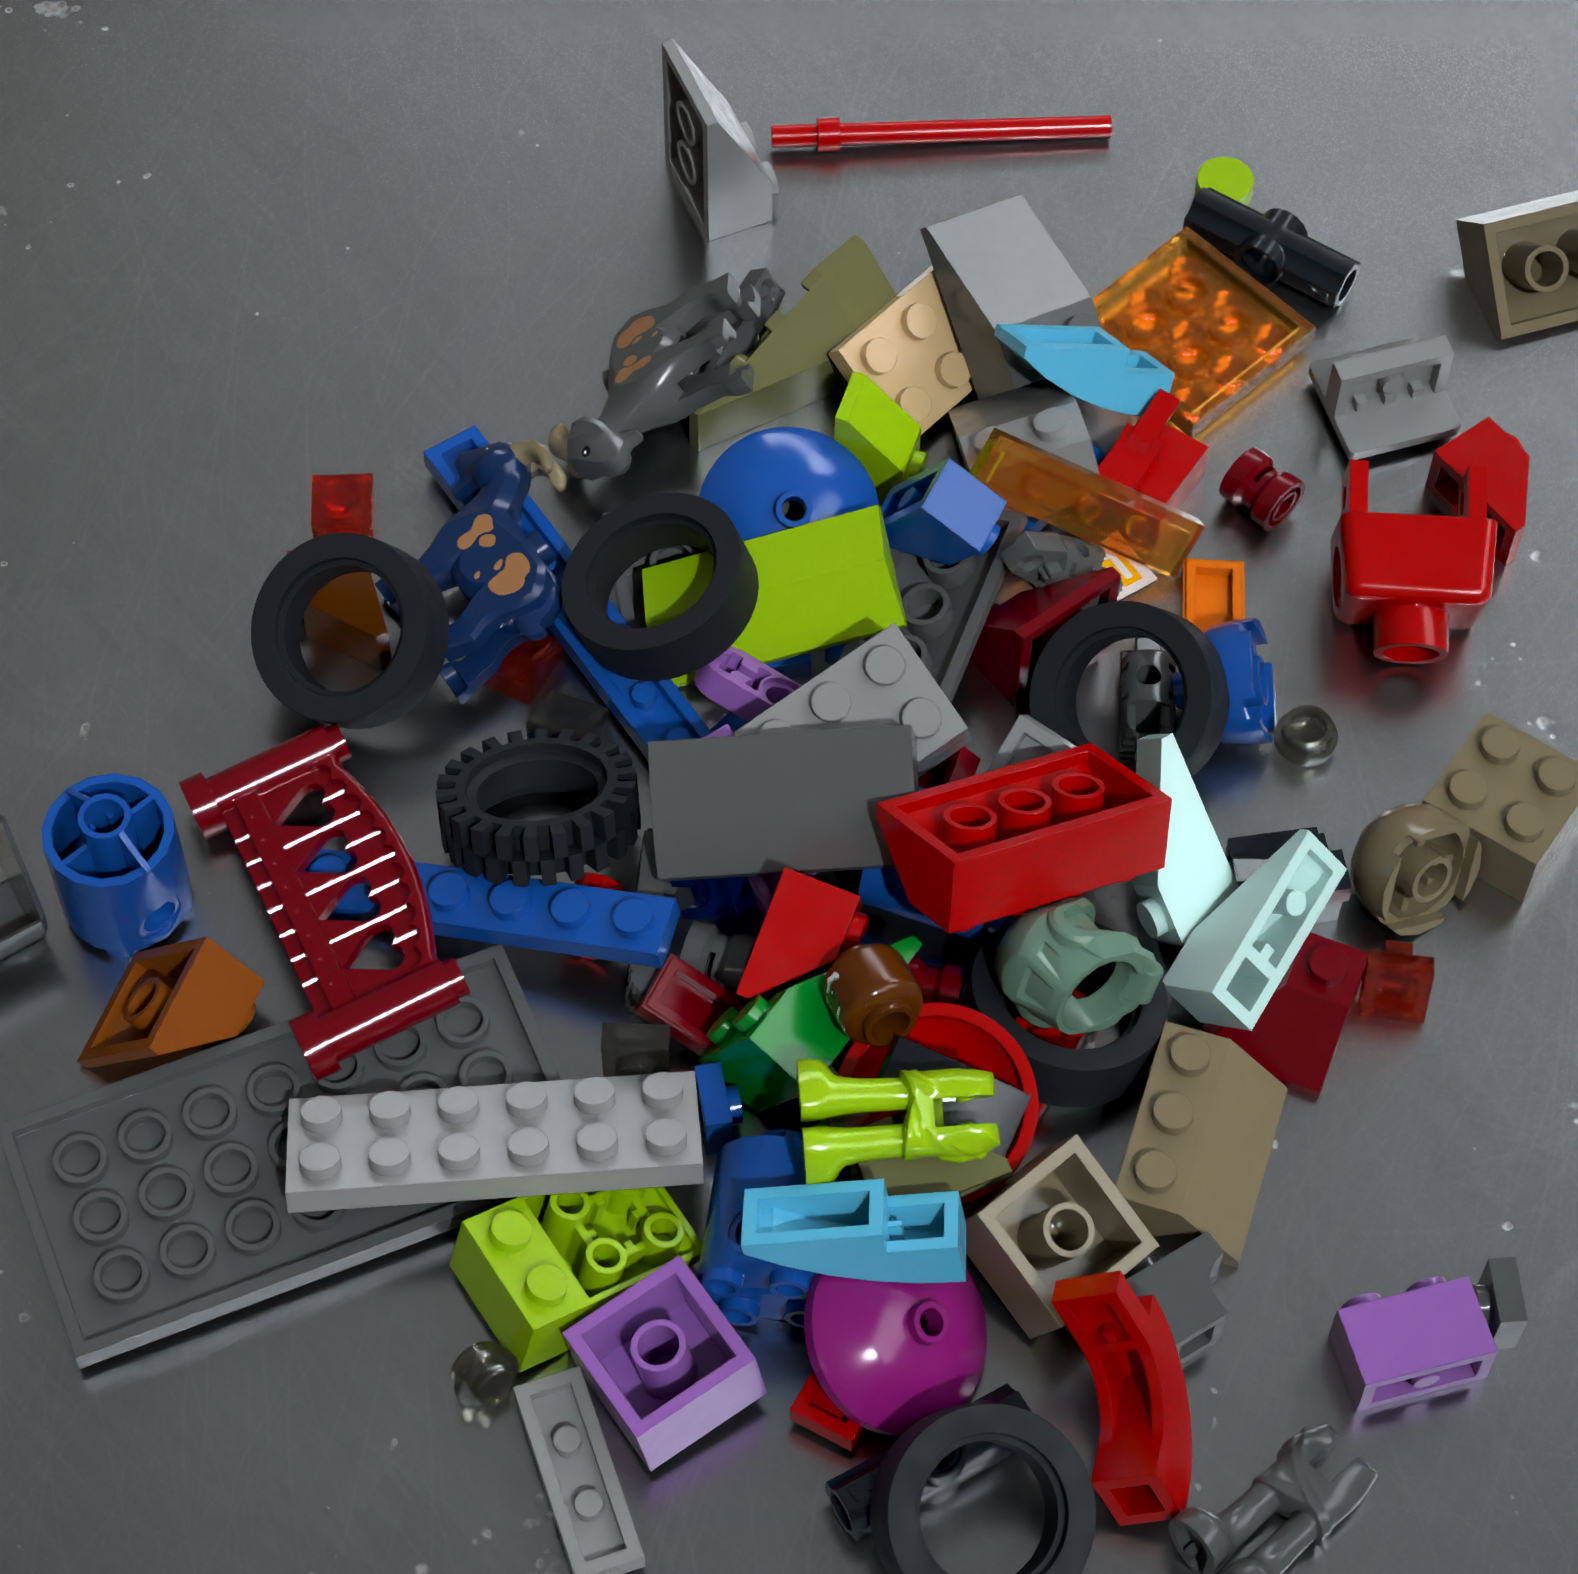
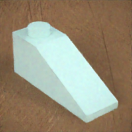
[1133,733,1239,946]
[1163,829,1347,1031]

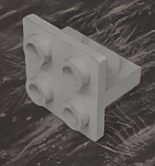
[1308,335,1461,460]

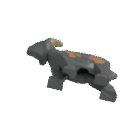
[548,272,761,481]

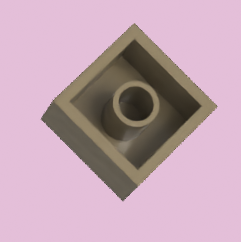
[1422,711,1578,903]
[964,1134,1160,1339]

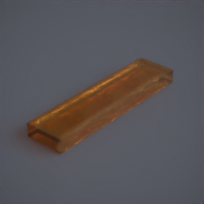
[969,427,1205,578]

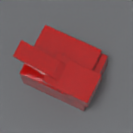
[1092,389,1209,538]

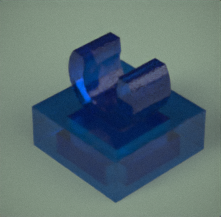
[670,876,757,919]

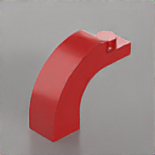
[1051,1270,1192,1526]

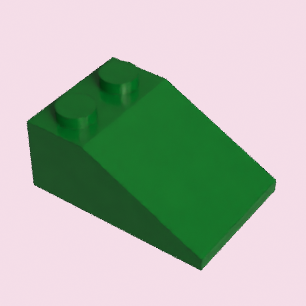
[698,935,923,1113]

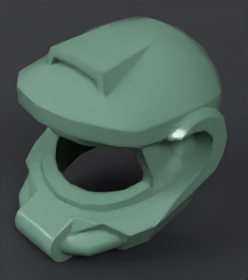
[994,898,1164,1035]

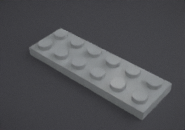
[285,1071,704,1213]

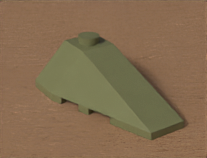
[689,234,896,452]

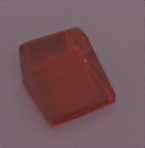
[483,635,565,703]

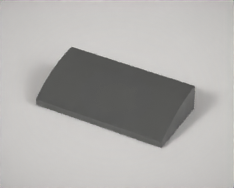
[648,724,919,882]

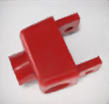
[1330,460,1498,664]

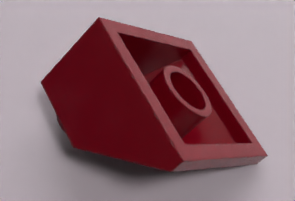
[970,566,1121,708]
[1201,932,1370,1099]

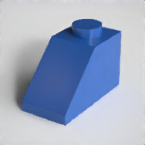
[881,458,1007,565]

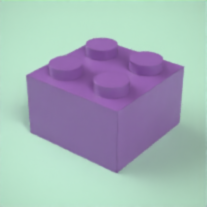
[562,1255,767,1472]

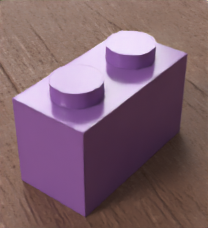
[1328,1276,1498,1412]

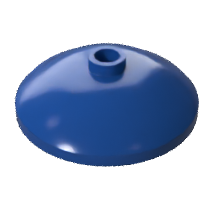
[699,427,879,552]

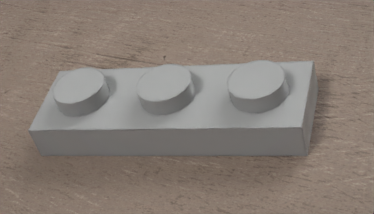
[513,1366,646,1574]

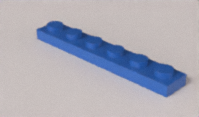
[304,849,681,968]

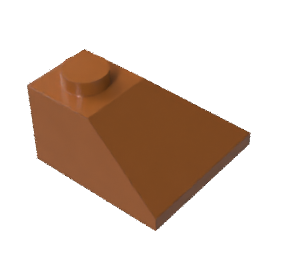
[77,937,265,1068]

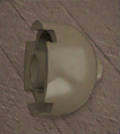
[1350,803,1482,936]

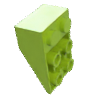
[449,1187,703,1373]

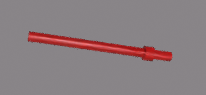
[771,115,1112,152]

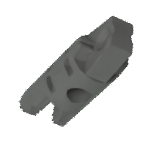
[1001,531,1123,596]
[1119,638,1176,761]

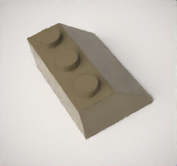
[1456,190,1578,340]
[1116,1021,1288,1268]

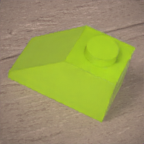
[834,371,928,504]

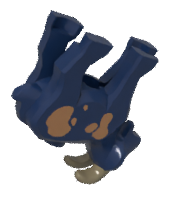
[375,440,567,704]

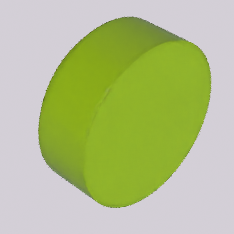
[1195,157,1254,206]

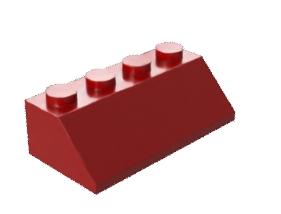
[876,743,1172,934]

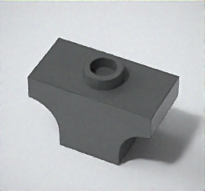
[1124,1231,1228,1364]

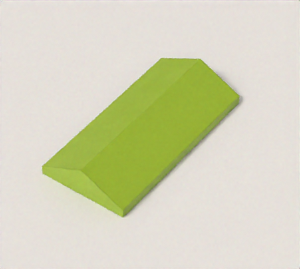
[642,505,908,688]

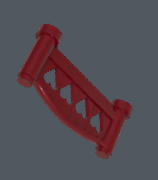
[178,723,471,1082]

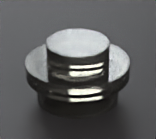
[1274,705,1338,766]
[451,1341,519,1408]

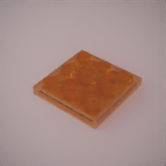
[1092,226,1316,438]

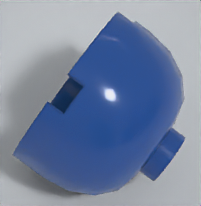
[1172,618,1276,746]

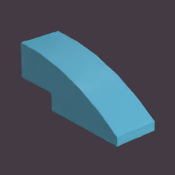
[994,324,1175,416]
[741,1178,966,1283]

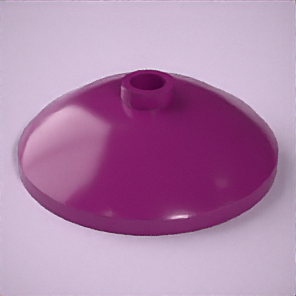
[804,1268,987,1436]

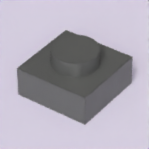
[1472,1257,1528,1349]

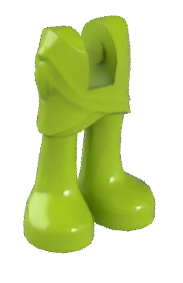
[796,1058,1001,1184]

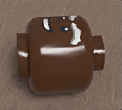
[823,943,924,1046]

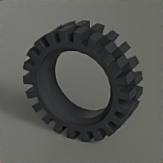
[435,728,641,887]

